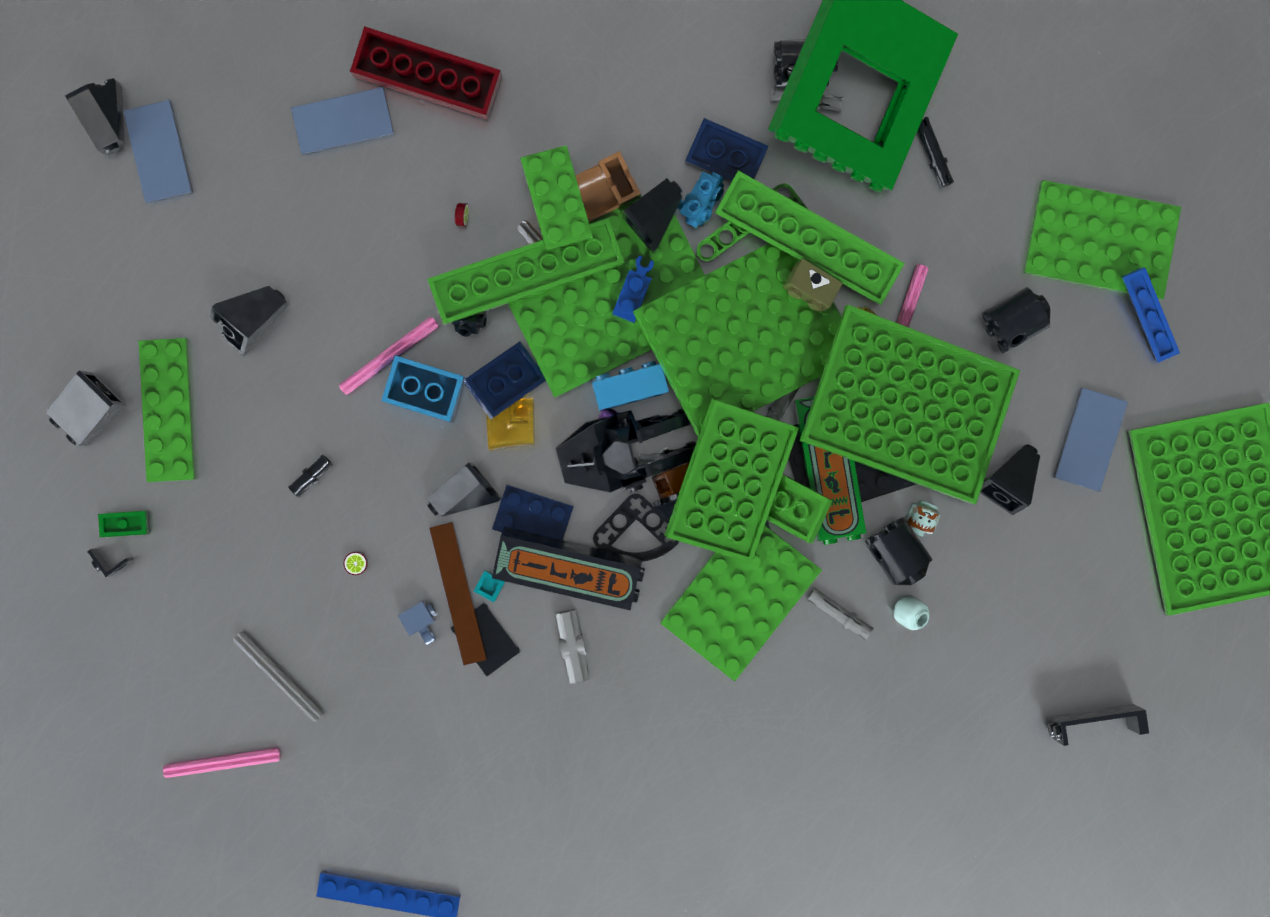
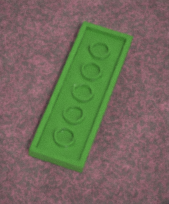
[138,338,196,482]

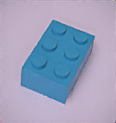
[381,356,466,422]
[592,361,669,411]

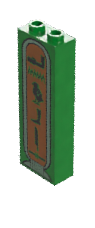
[794,397,866,545]

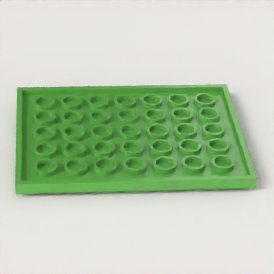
[508,197,705,398]
[633,243,841,437]
[800,305,1020,504]
[1128,403,1270,616]

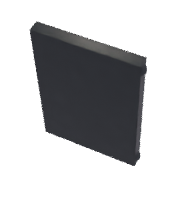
[451,603,521,677]

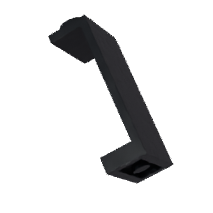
[1048,704,1149,746]

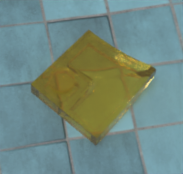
[486,398,535,452]

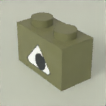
[782,259,843,312]

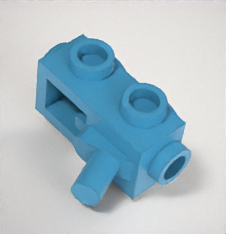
[677,172,725,228]

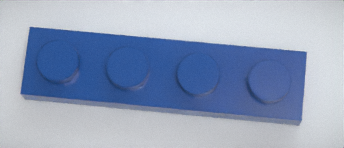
[1121,267,1180,363]

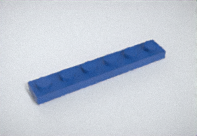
[316,872,461,917]

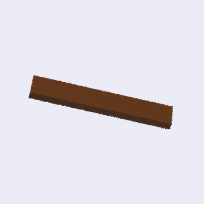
[429,522,487,666]

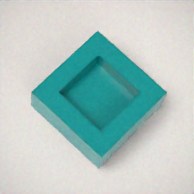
[473,570,505,602]

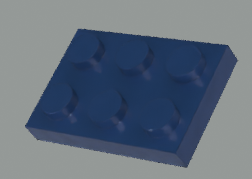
[685,118,769,182]
[463,341,546,419]
[492,484,574,540]

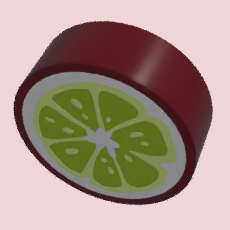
[455,202,469,227]
[343,552,368,575]

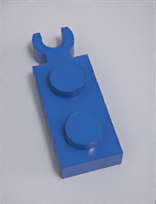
[612,256,654,323]

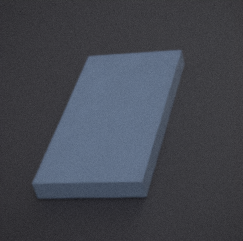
[291,87,394,155]
[123,100,193,203]
[1054,388,1128,492]

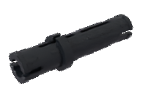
[918,117,954,188]

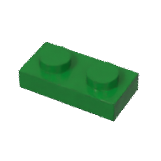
[98,511,149,538]

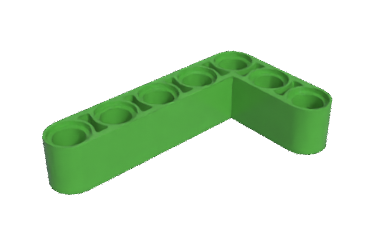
[696,183,808,263]

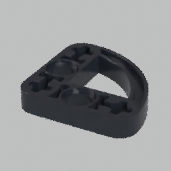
[593,493,680,562]

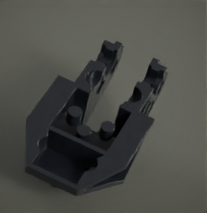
[556,408,697,493]

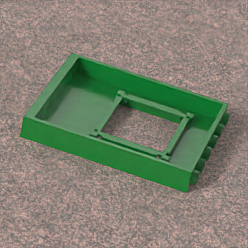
[768,0,958,192]

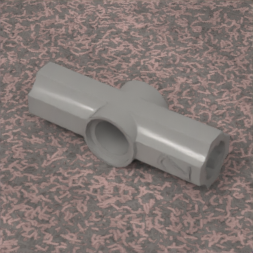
[556,609,589,684]

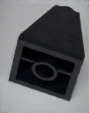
[980,444,1040,515]

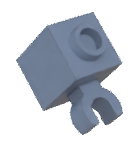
[398,600,437,645]

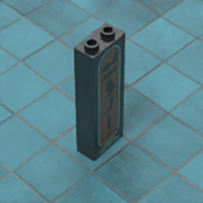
[492,527,645,610]

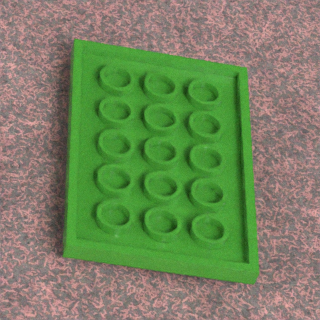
[1024,180,1181,300]
[664,399,799,563]
[660,526,822,681]

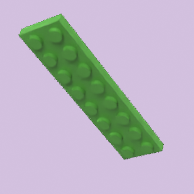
[715,171,905,305]
[427,218,624,325]

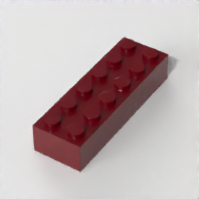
[350,26,502,120]

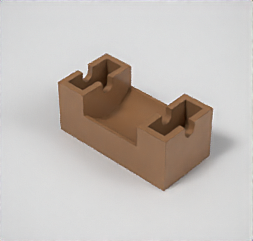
[575,151,641,222]

